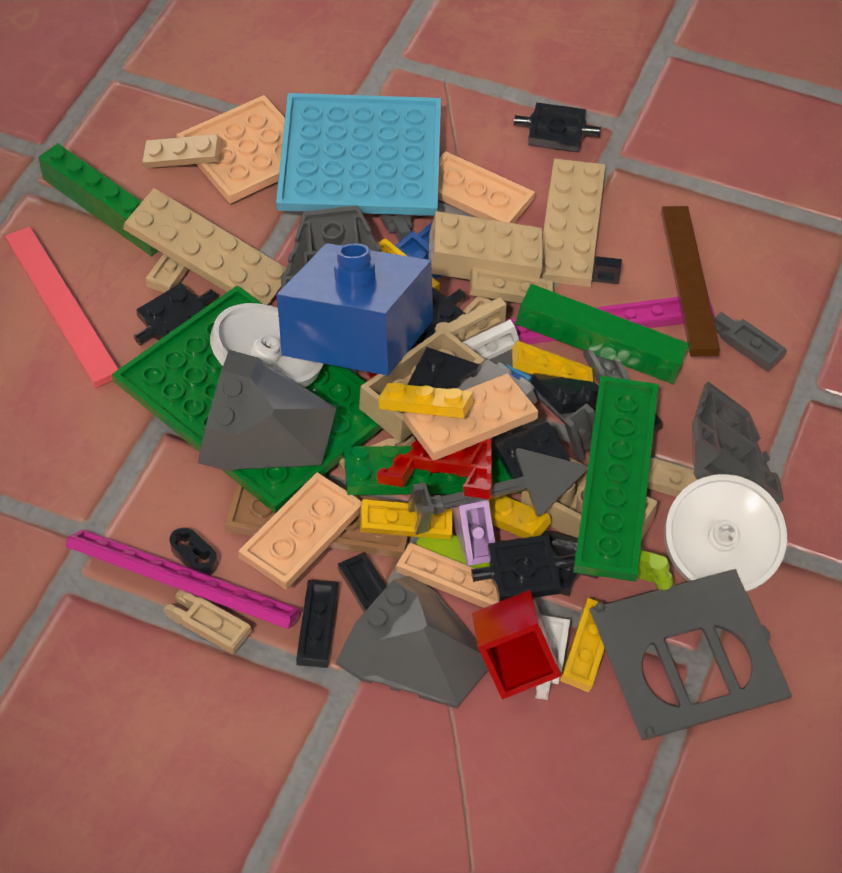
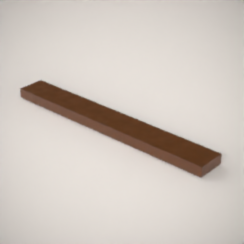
[661,206,720,357]

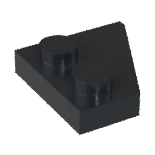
[407,347,479,389]
[531,373,599,414]

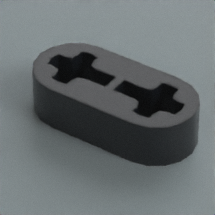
[169,527,218,576]

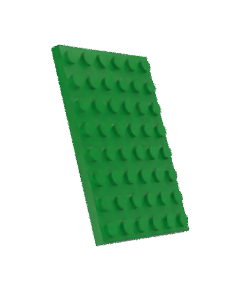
[112,285,382,514]

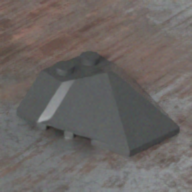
[281,205,382,289]
[197,350,336,471]
[692,381,784,503]
[336,576,488,709]

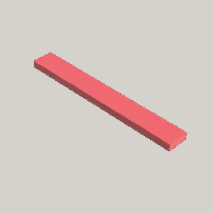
[5,226,118,388]

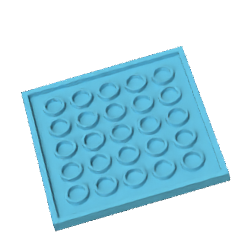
[276,93,441,216]

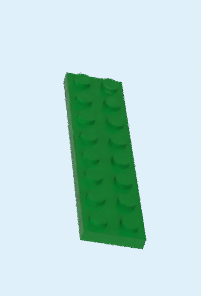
[573,376,659,582]

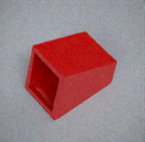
[472,590,562,700]

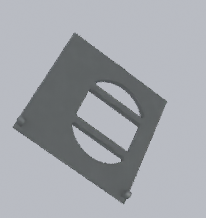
[589,569,792,740]

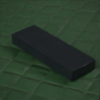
[296,580,339,668]

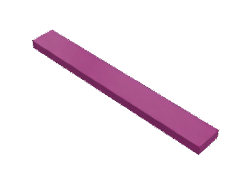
[505,297,714,344]
[66,529,302,629]

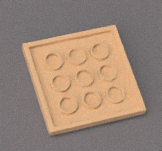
[176,95,285,204]

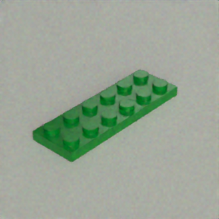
[343,446,522,495]

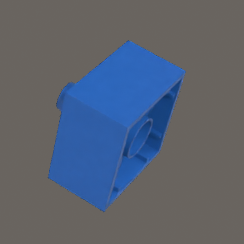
[277,243,433,376]

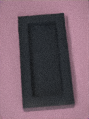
[338,552,386,612]

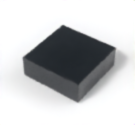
[592,256,622,284]

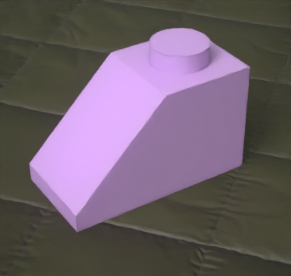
[452,500,495,566]

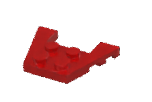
[377,438,492,500]

